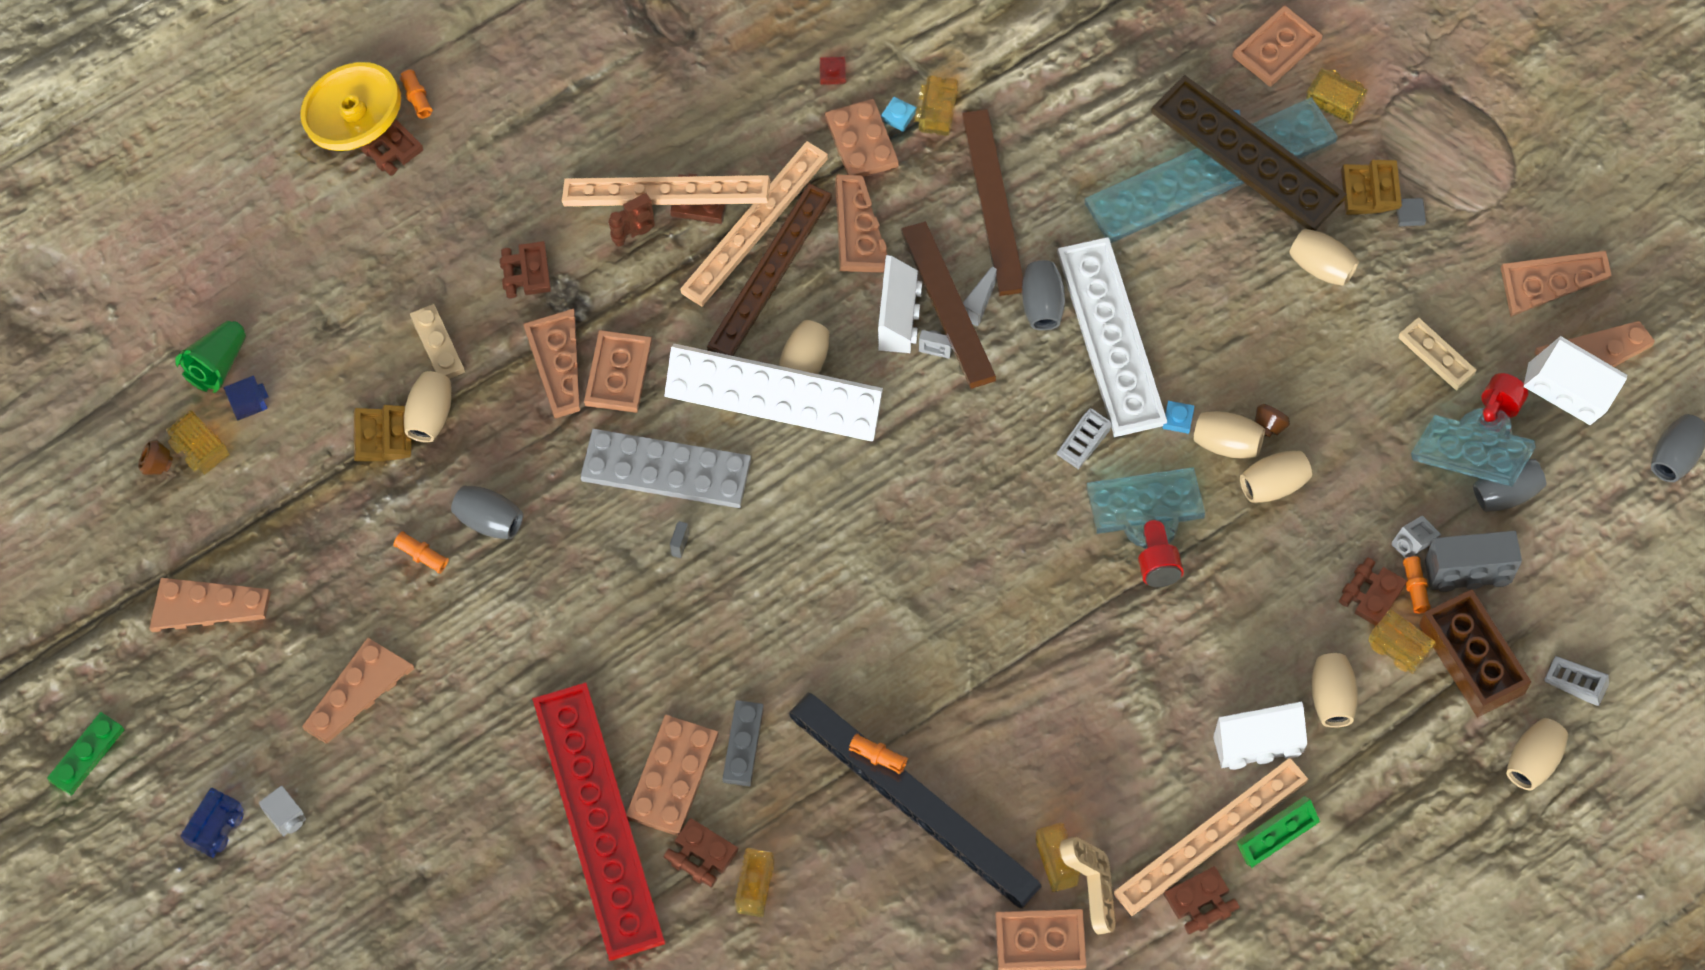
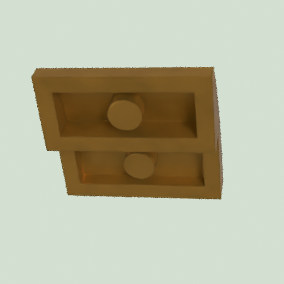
[1341,160,1402,215]
[354,405,411,461]

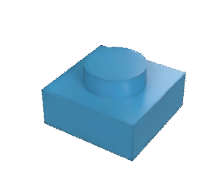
[1163,401,1194,434]

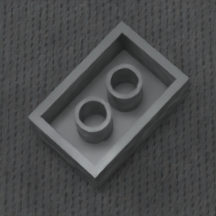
[1425,531,1522,592]

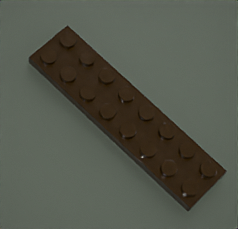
[1151,75,1347,231]

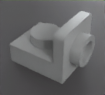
[919,330,952,359]
[1392,515,1441,559]

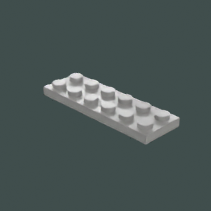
[581,429,751,508]

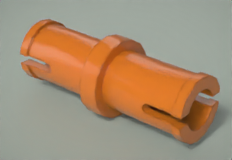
[399,70,433,119]
[393,531,449,573]
[1403,556,1431,614]
[849,734,908,774]

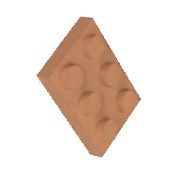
[1232,5,1323,87]
[825,98,899,177]
[584,330,652,413]
[995,909,1086,970]

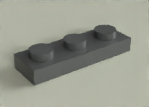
[722,700,764,787]

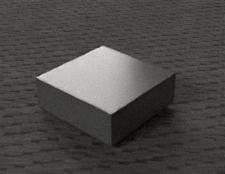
[1396,198,1426,227]
[670,521,690,558]

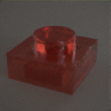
[820,57,846,85]

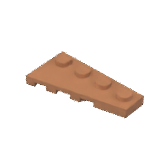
[523,309,580,419]
[149,578,271,632]

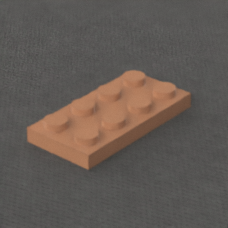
[626,714,719,836]

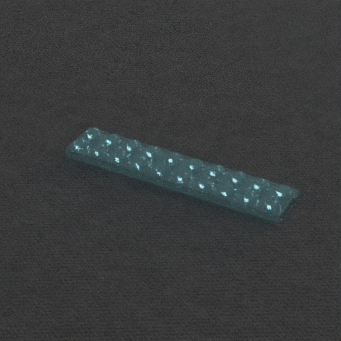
[1084,97,1338,243]

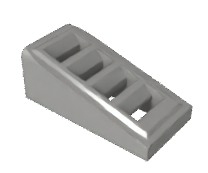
[963,266,997,326]
[1057,408,1111,470]
[1544,656,1609,706]

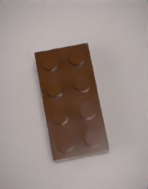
[1419,589,1531,718]

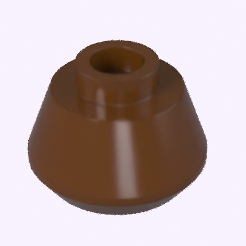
[1254,403,1290,438]
[138,440,173,475]

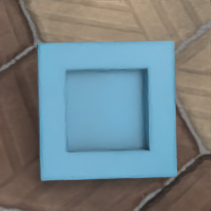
[881,97,916,132]

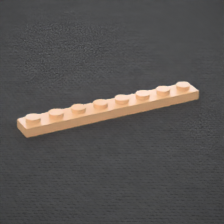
[681,141,828,307]
[562,175,770,206]
[1114,758,1308,916]

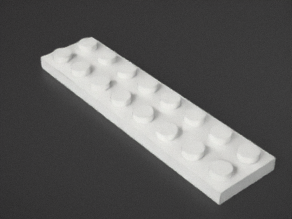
[1057,237,1167,437]
[665,344,883,441]

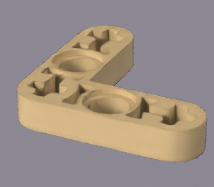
[1060,837,1115,935]

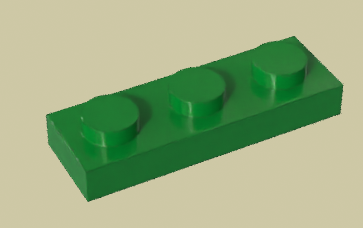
[47,712,125,796]
[1236,796,1320,868]

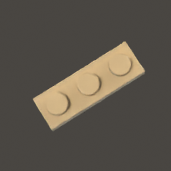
[410,304,465,379]
[1398,317,1477,391]

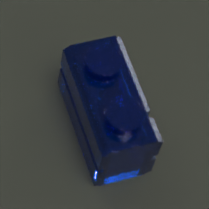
[180,788,244,858]

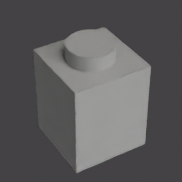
[259,785,306,837]

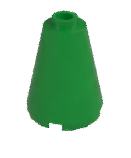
[175,321,246,393]

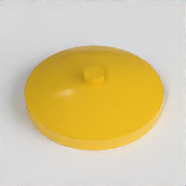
[300,62,401,151]

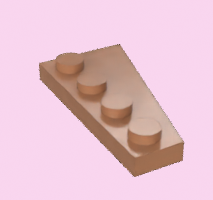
[835,175,887,273]
[1500,251,1611,317]
[1534,321,1655,367]
[302,638,414,744]

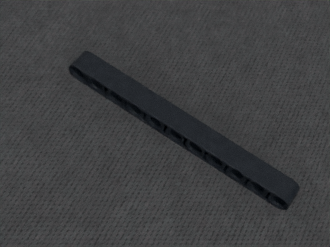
[789,692,1042,909]

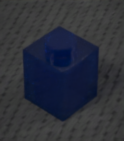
[223,375,269,421]

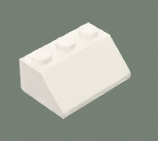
[879,255,922,353]
[1523,336,1627,425]
[1213,702,1307,770]

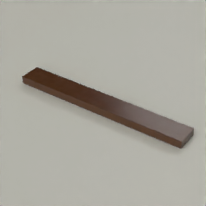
[962,109,1023,296]
[707,183,832,356]
[901,221,996,389]

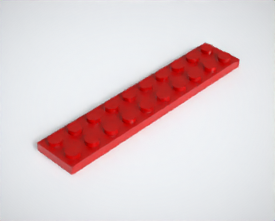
[532,682,665,961]

